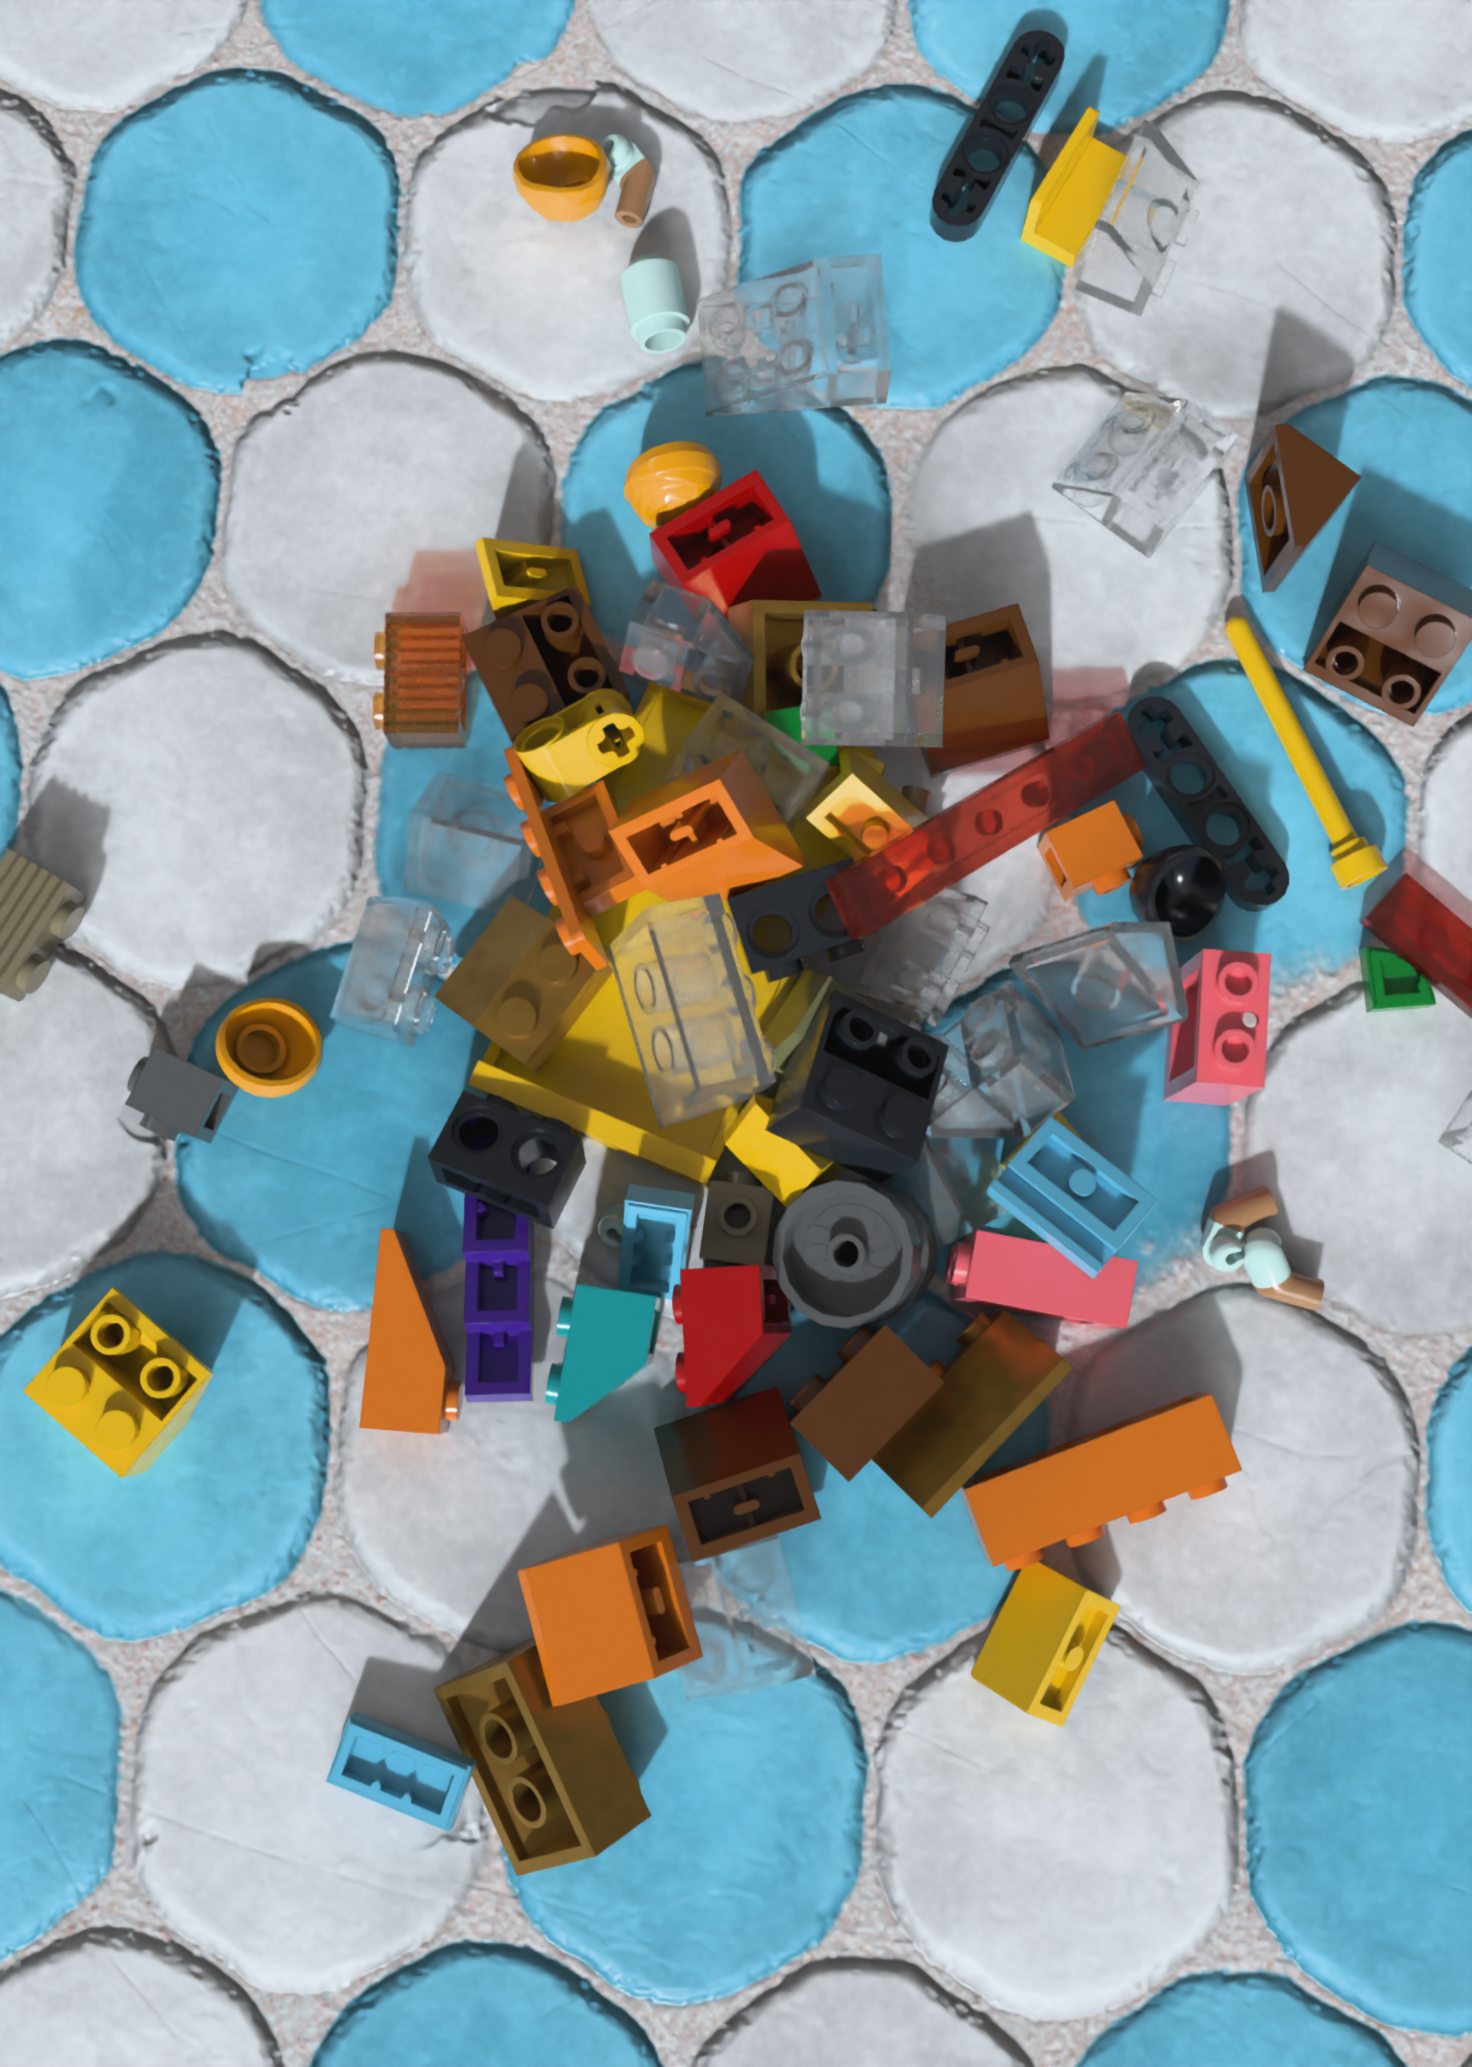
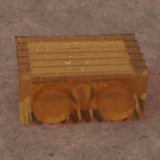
[373,612,468,750]

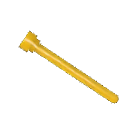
[1225,616,1388,890]

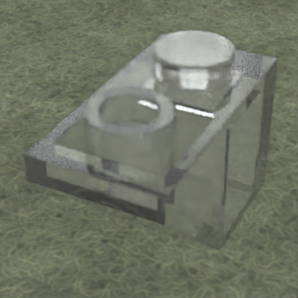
[618,579,755,713]

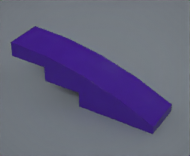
[462,1135,534,1403]

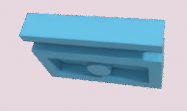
[987,1116,1158,1280]

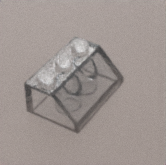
[607,893,777,1129]

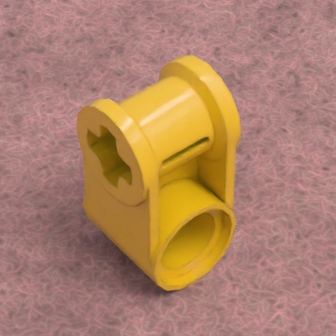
[513,688,645,803]

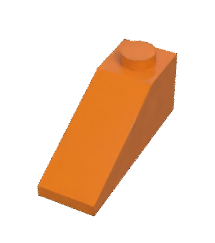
[359,1228,463,1435]

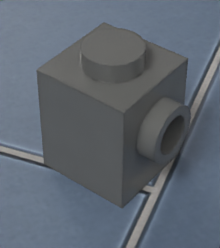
[125,1046,239,1143]

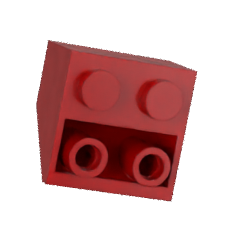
[649,470,821,661]
[672,1265,792,1407]

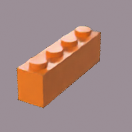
[959,1392,1242,1571]

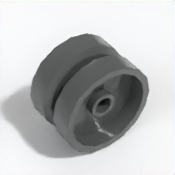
[772,1180,938,1329]

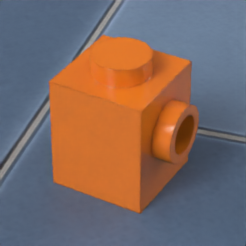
[1037,800,1143,902]

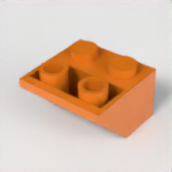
[608,749,807,914]
[517,1524,703,1707]

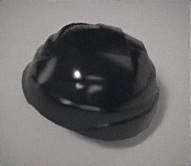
[1129,844,1226,944]

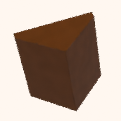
[1244,424,1361,593]

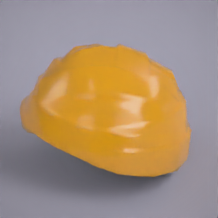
[513,133,611,222]
[624,441,722,530]
[215,998,324,1098]

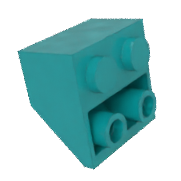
[545,1284,662,1423]

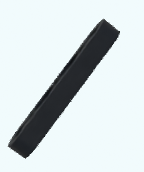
[929,30,1065,242]
[1122,696,1289,912]

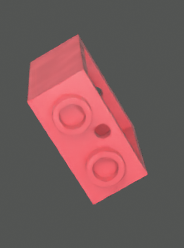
[1163,948,1271,1106]
[944,1230,1138,1329]

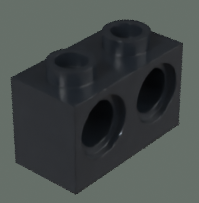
[726,857,877,983]
[428,1091,587,1229]

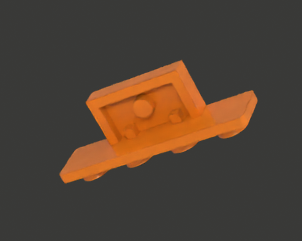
[503,746,646,971]

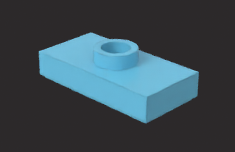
[617,1184,695,1300]
[326,1712,477,1832]

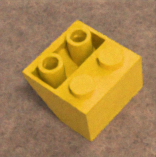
[23,1287,214,1478]

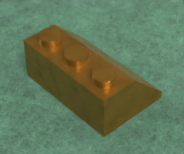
[872,1311,1073,1518]
[433,1639,651,1876]

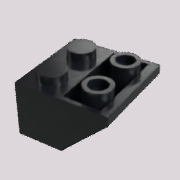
[765,990,949,1184]

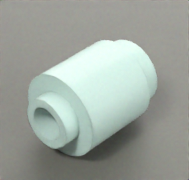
[620,254,690,354]

